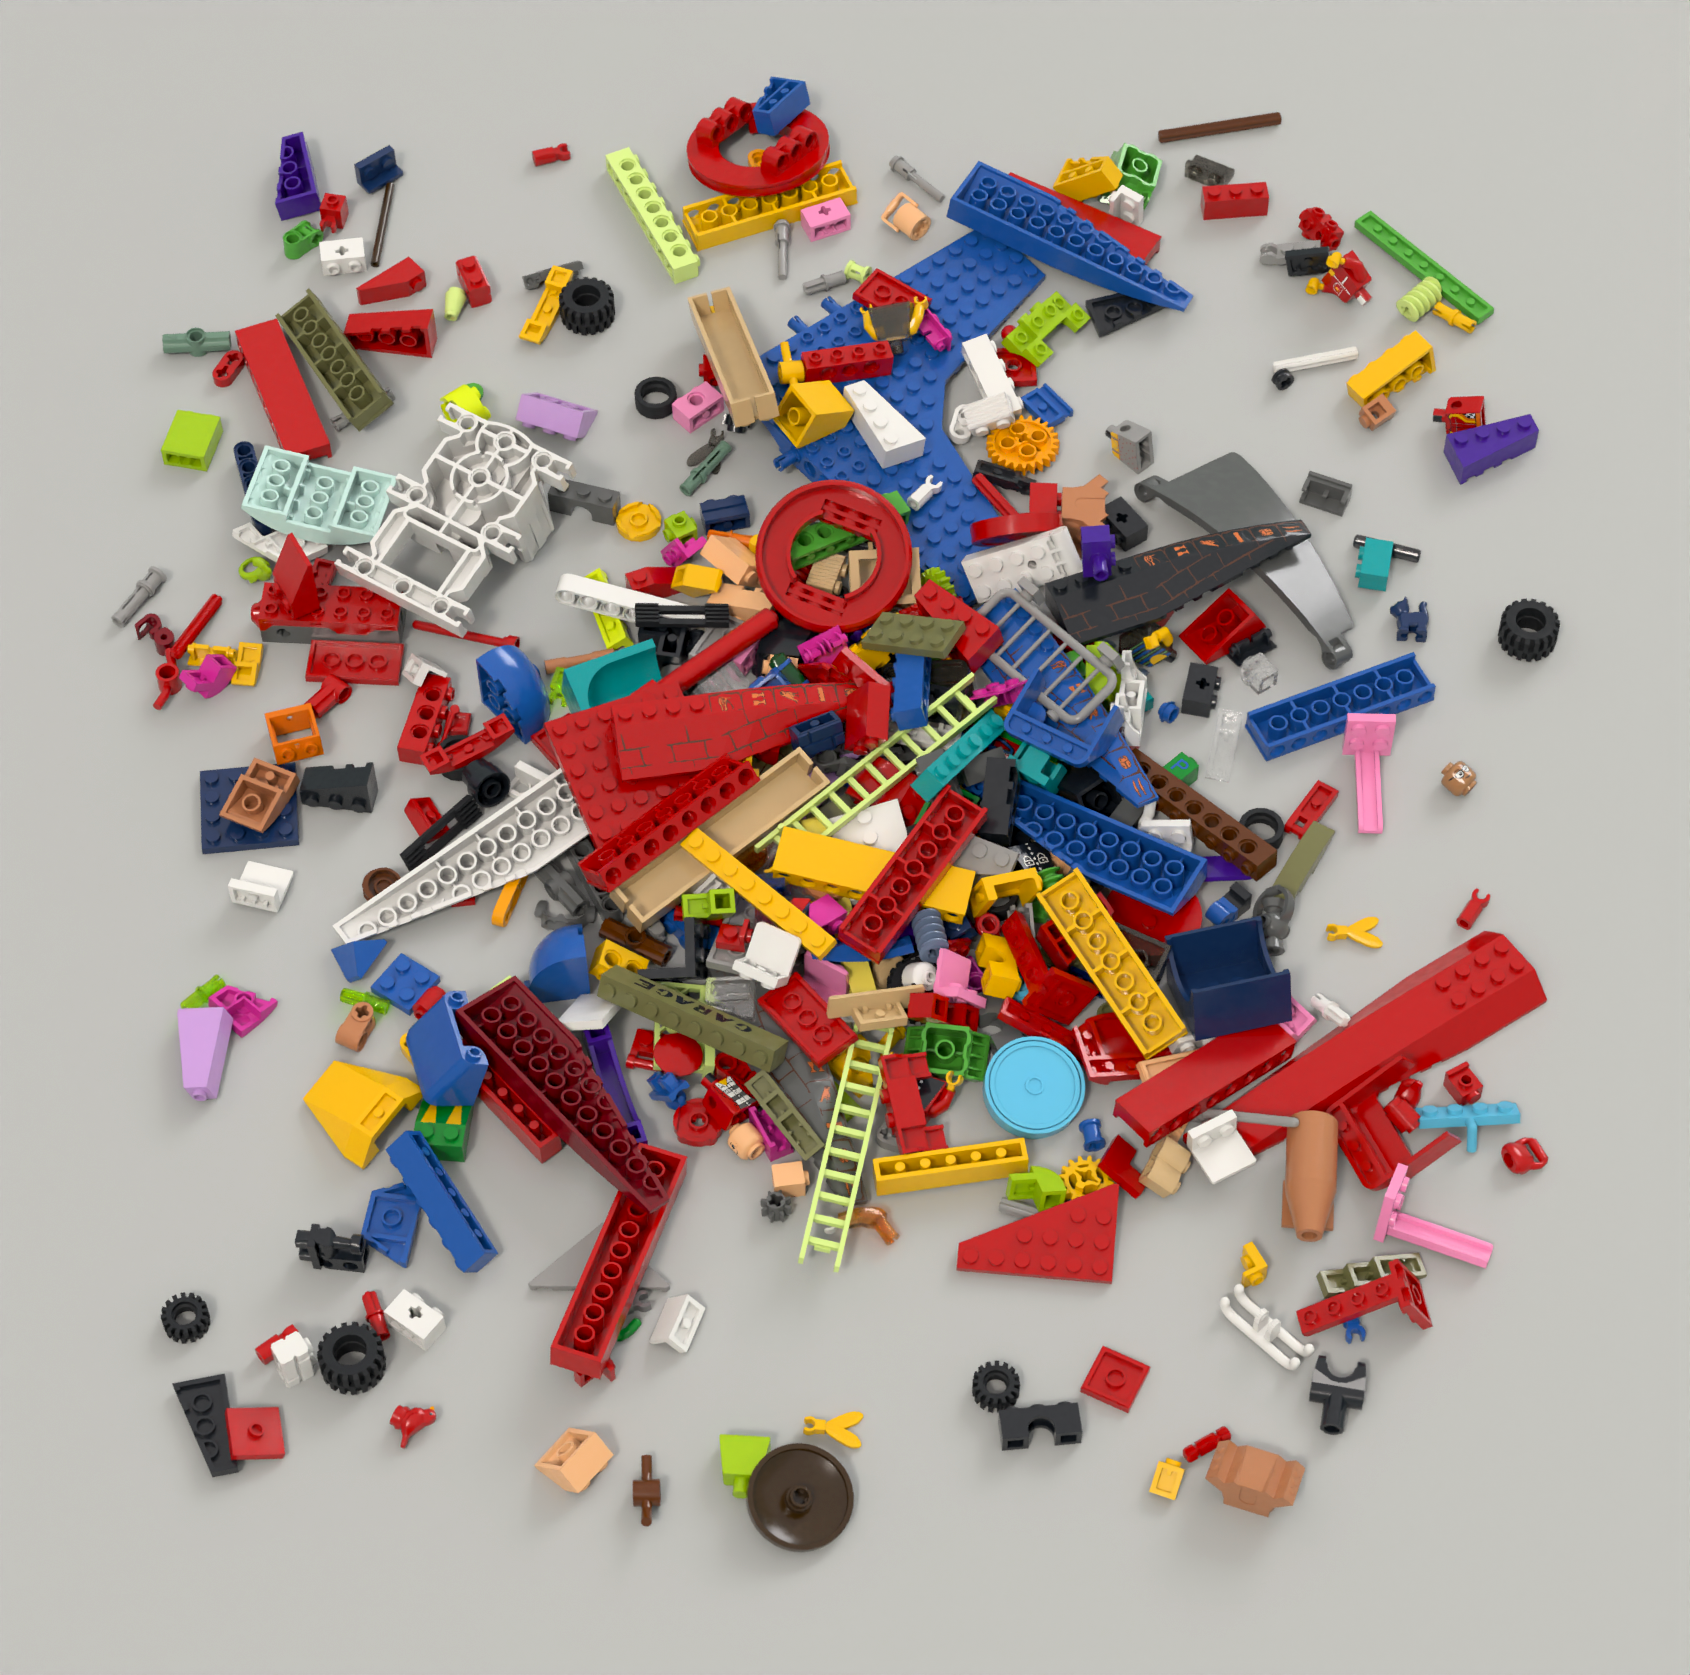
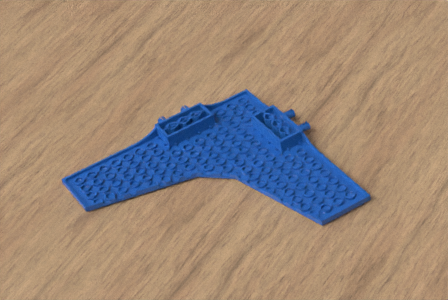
[759,230,1045,607]

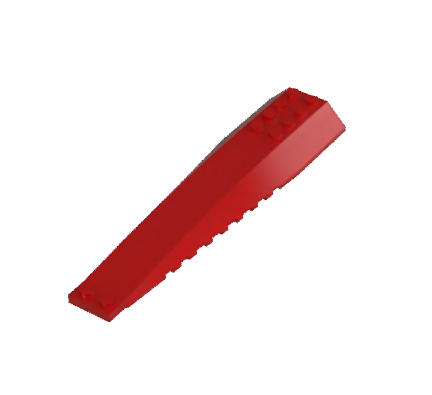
[1182,931,1547,1156]

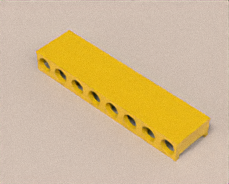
[682,160,858,251]
[772,826,976,925]
[1036,868,1188,1060]

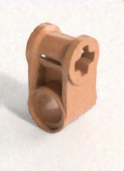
[335,1002,376,1052]

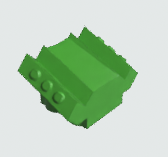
[1098,143,1162,210]
[904,1022,990,1082]

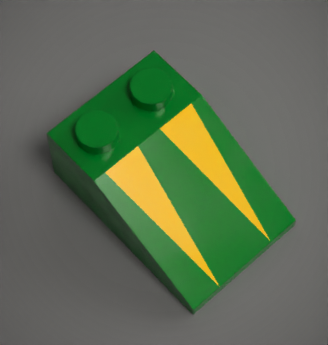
[414,1098,474,1162]

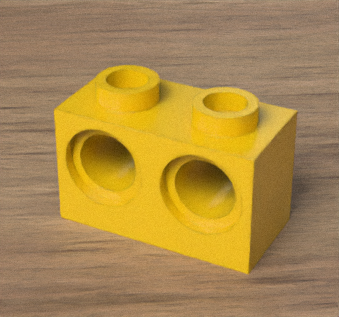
[588,939,649,980]

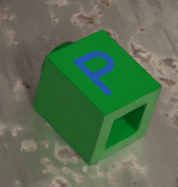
[1163,752,1199,786]

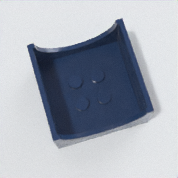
[1164,916,1292,1041]

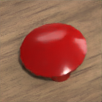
[653,1033,703,1078]

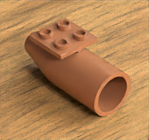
[1281,1110,1338,1242]

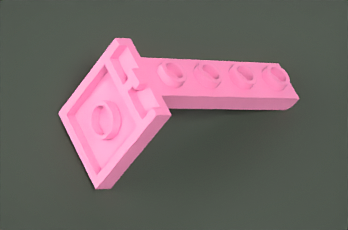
[1342,713,1396,834]
[1373,1163,1493,1268]

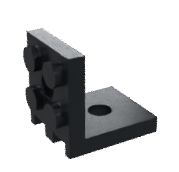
[637,917,711,982]

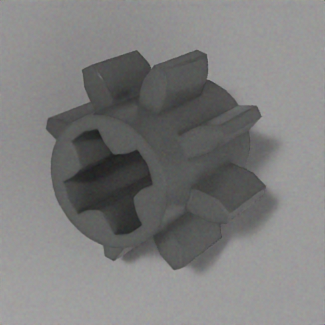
[761,1190,792,1223]

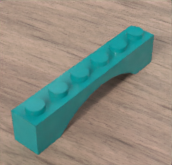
[910,709,1005,803]

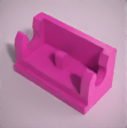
[748,1106,793,1162]

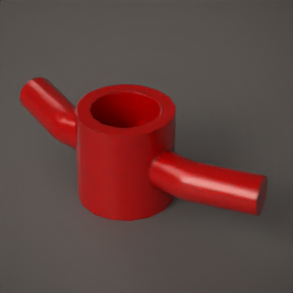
[153,648,182,710]

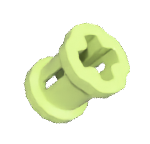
[844,260,872,284]

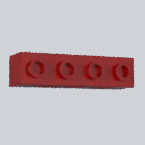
[801,340,894,383]
[397,673,455,765]

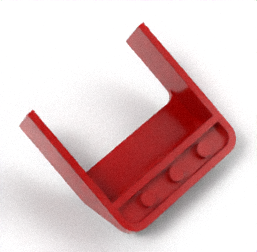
[1326,1054,1462,1191]

